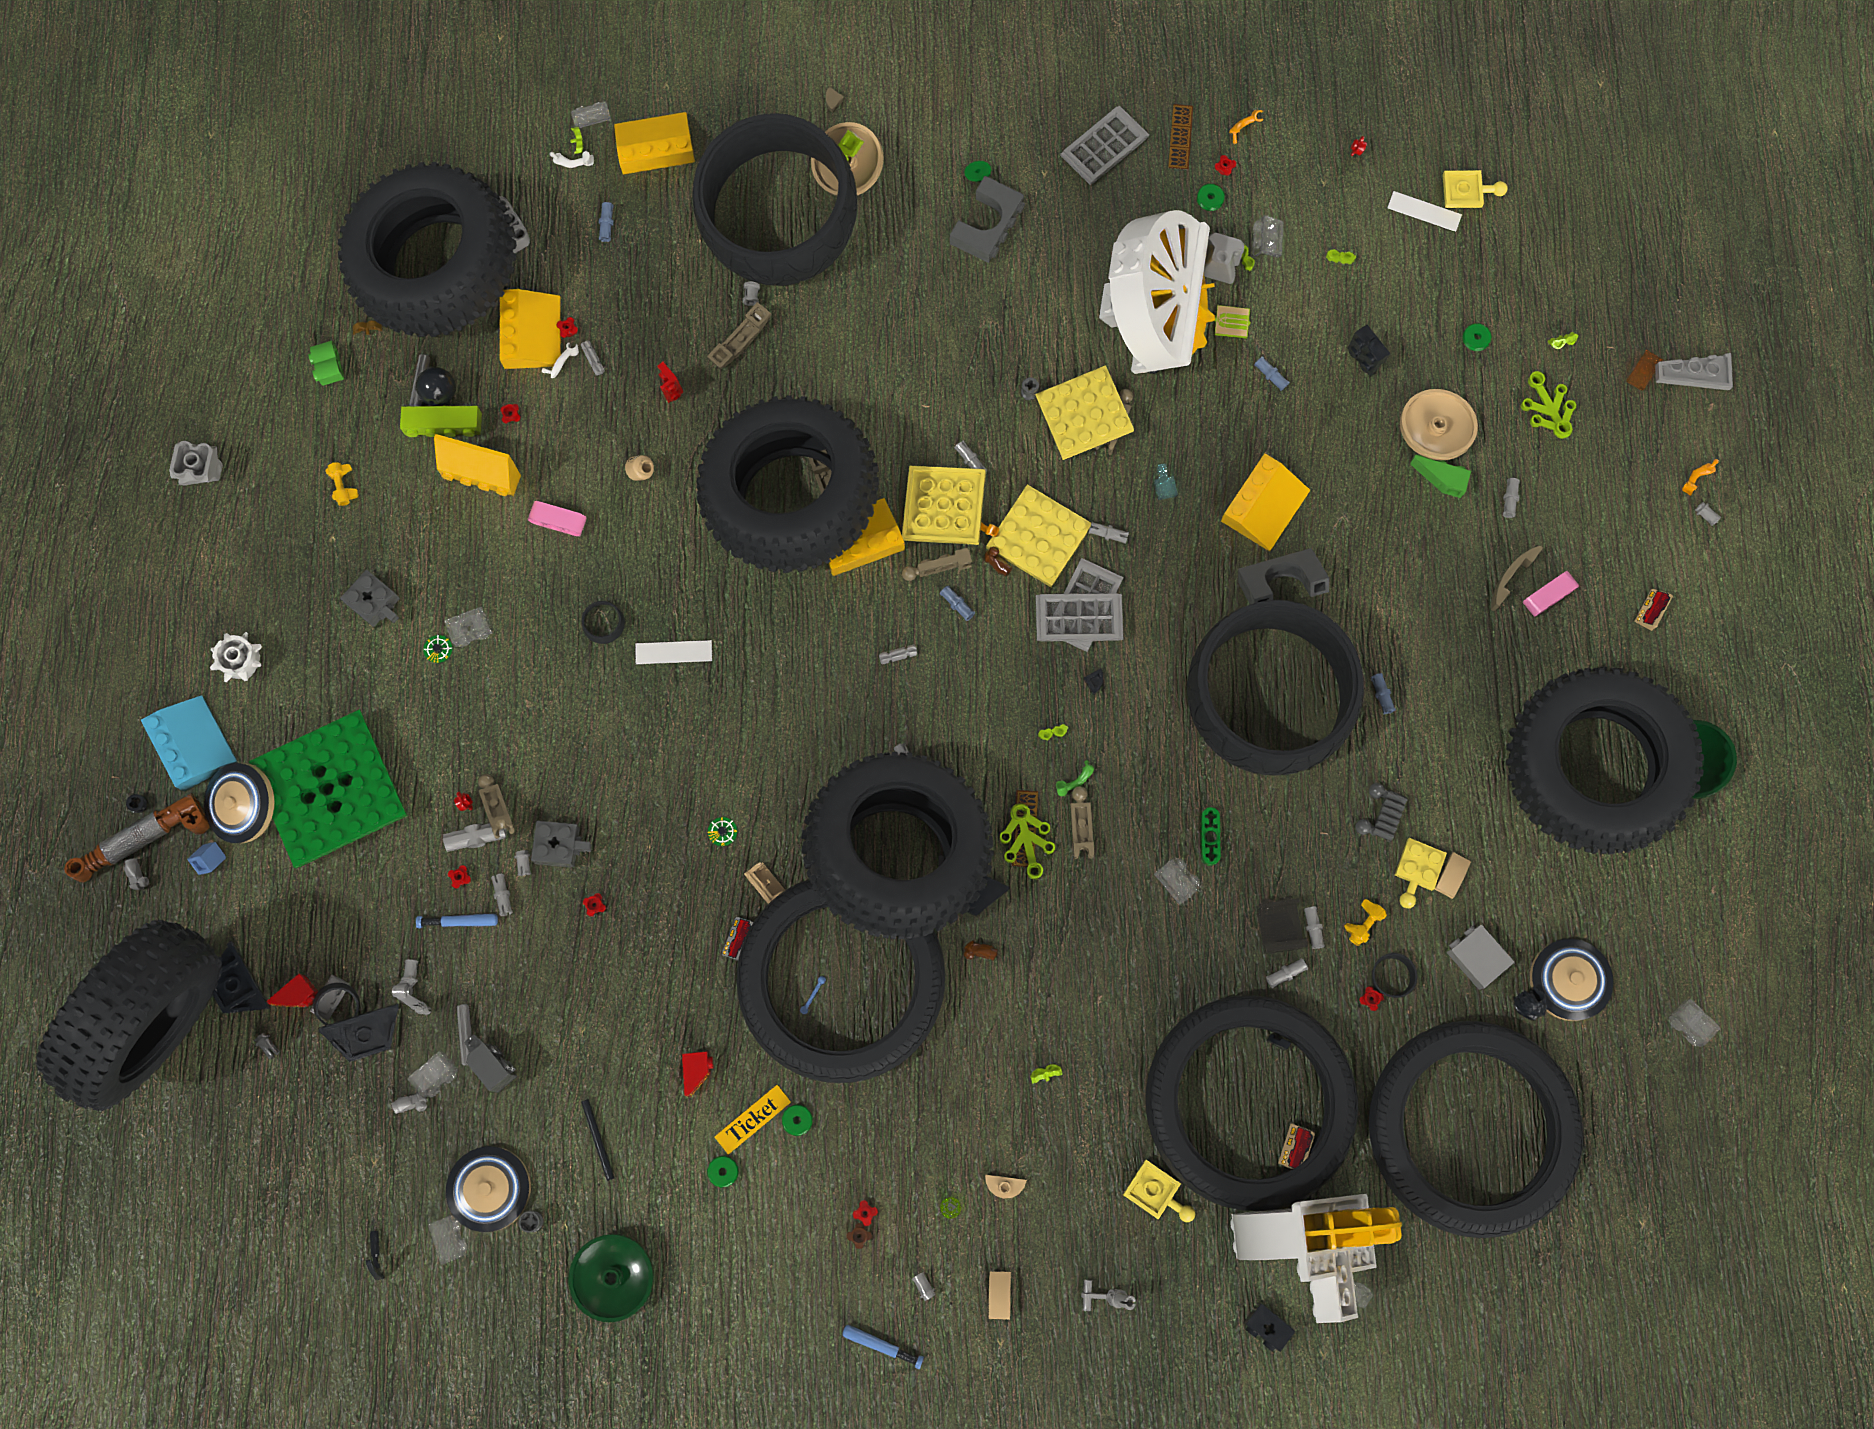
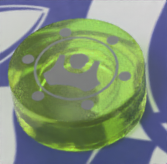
[940,1197,961,1219]

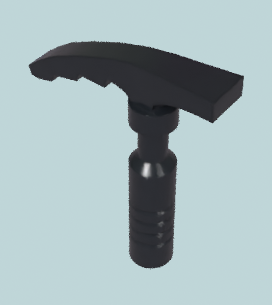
[366,1231,385,1280]

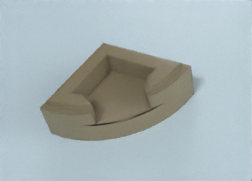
[825,87,844,113]

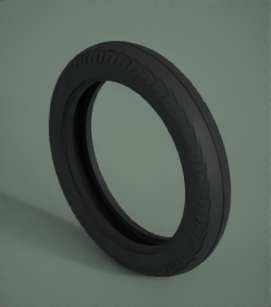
[737,879,945,1083]
[1146,995,1358,1211]
[1369,1021,1583,1238]

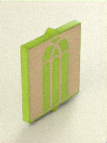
[1214,305,1251,339]

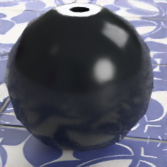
[416,367,456,406]

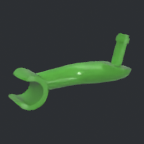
[1056,760,1094,796]

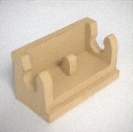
[744,862,785,904]

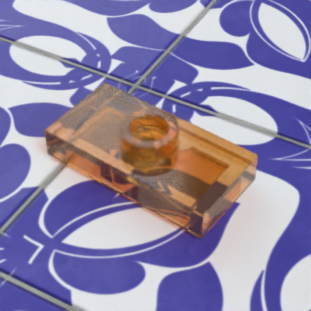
[1626,350,1663,391]

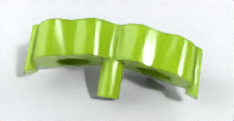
[570,127,583,154]
[1241,244,1255,271]
[1326,249,1356,264]
[1548,332,1578,349]
[1038,724,1068,741]
[1030,1064,1062,1084]

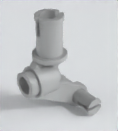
[392,959,431,1015]
[1081,1279,1136,1311]

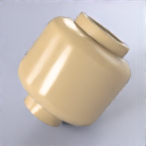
[625,455,654,481]

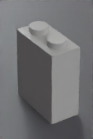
[1446,925,1514,990]

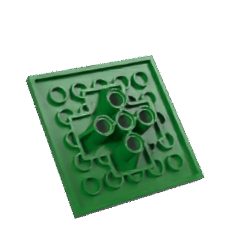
[248,709,408,869]

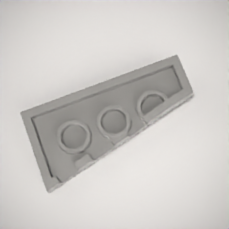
[1655,353,1733,390]

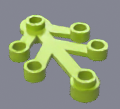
[1521,371,1576,439]
[999,803,1055,879]

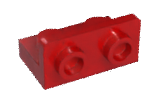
[657,362,683,403]

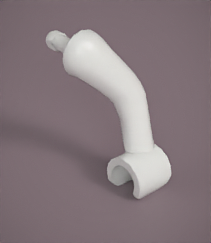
[550,151,594,168]
[542,343,579,378]

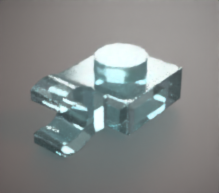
[1154,464,1178,500]

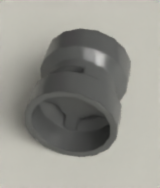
[519,1211,544,1233]

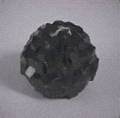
[1514,986,1548,1021]

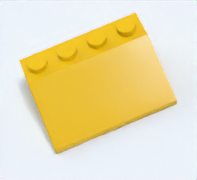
[614,112,695,174]
[500,289,561,369]
[434,434,521,496]
[1221,453,1310,552]
[828,498,905,576]

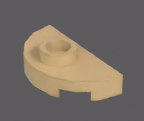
[985,1175,1027,1199]

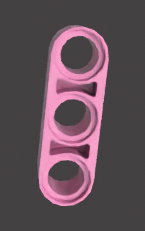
[528,501,587,536]
[1523,571,1579,618]

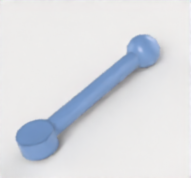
[800,976,826,1014]

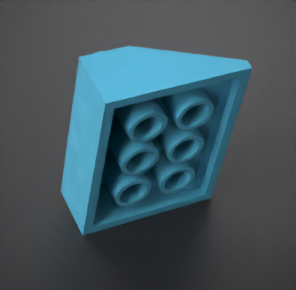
[141,695,237,791]

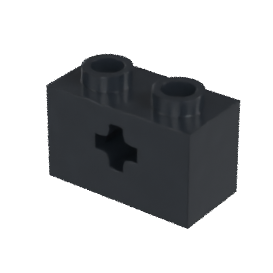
[1243,1302,1295,1352]

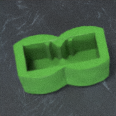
[308,341,344,386]

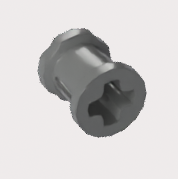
[1021,377,1039,400]

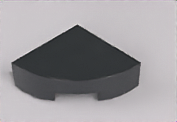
[1084,668,1103,695]
[1266,1034,1291,1051]

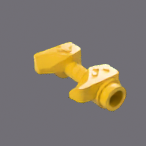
[326,462,359,506]
[1344,899,1387,946]

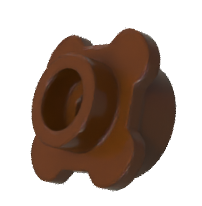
[847,1223,872,1249]

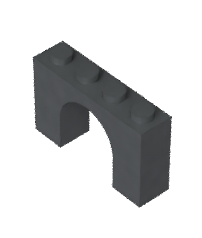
[950,176,1025,263]
[1238,548,1329,604]

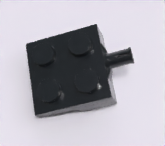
[1348,325,1391,377]

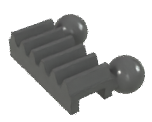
[1355,783,1408,843]

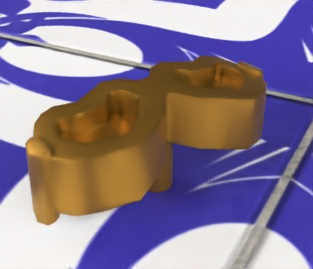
[353,321,382,335]

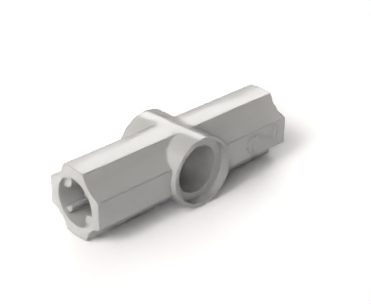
[443,823,507,852]

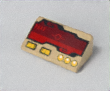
[1634,589,1673,631]
[1278,1124,1315,1169]

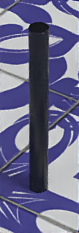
[581,1099,615,1181]

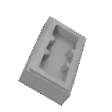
[310,974,350,1020]

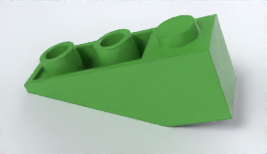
[1410,455,1471,498]

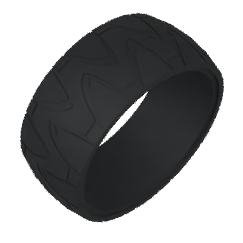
[692,113,857,286]
[1187,600,1364,776]

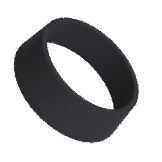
[582,601,625,644]
[1372,953,1417,998]
[313,983,360,1025]

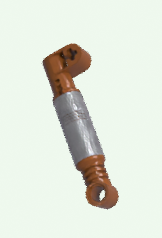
[64,793,209,882]

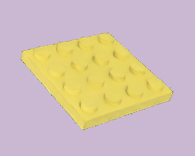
[1035,365,1134,460]
[902,466,986,545]
[986,484,1091,588]

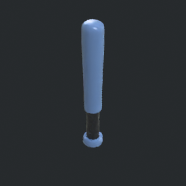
[416,914,498,928]
[842,1325,924,1369]

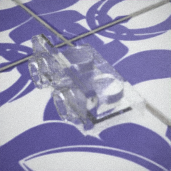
[570,102,611,128]
[1252,215,1283,258]
[1154,857,1202,905]
[428,1215,468,1265]

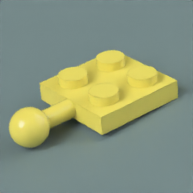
[1443,170,1508,208]
[1395,838,1447,909]
[1123,1160,1195,1222]

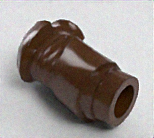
[985,546,1012,577]
[964,940,998,961]

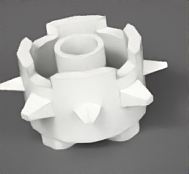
[210,632,262,682]

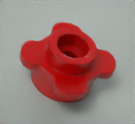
[1350,136,1367,156]
[1215,155,1236,176]
[556,317,578,338]
[500,404,521,424]
[454,792,473,811]
[448,865,471,889]
[583,893,606,917]
[1359,987,1384,1011]
[853,1200,878,1226]

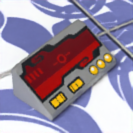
[722,917,753,961]

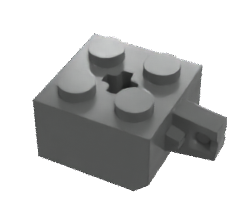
[340,570,400,627]
[531,821,592,867]
[464,1035,517,1093]

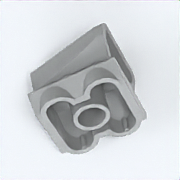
[1203,233,1244,284]
[169,441,223,486]

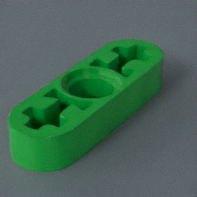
[1201,807,1221,866]

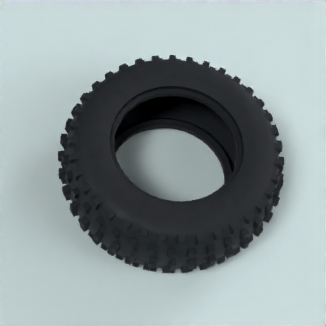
[338,162,517,337]
[696,395,879,573]
[1506,667,1704,854]
[801,752,994,939]
[36,919,222,1111]

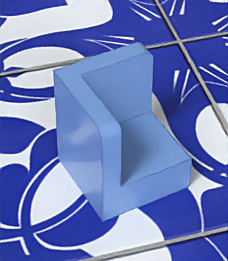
[187,842,226,875]

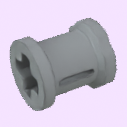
[743,282,760,306]

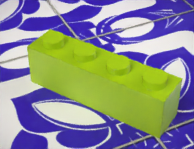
[400,406,482,437]

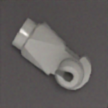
[124,859,149,890]
[391,1092,427,1114]

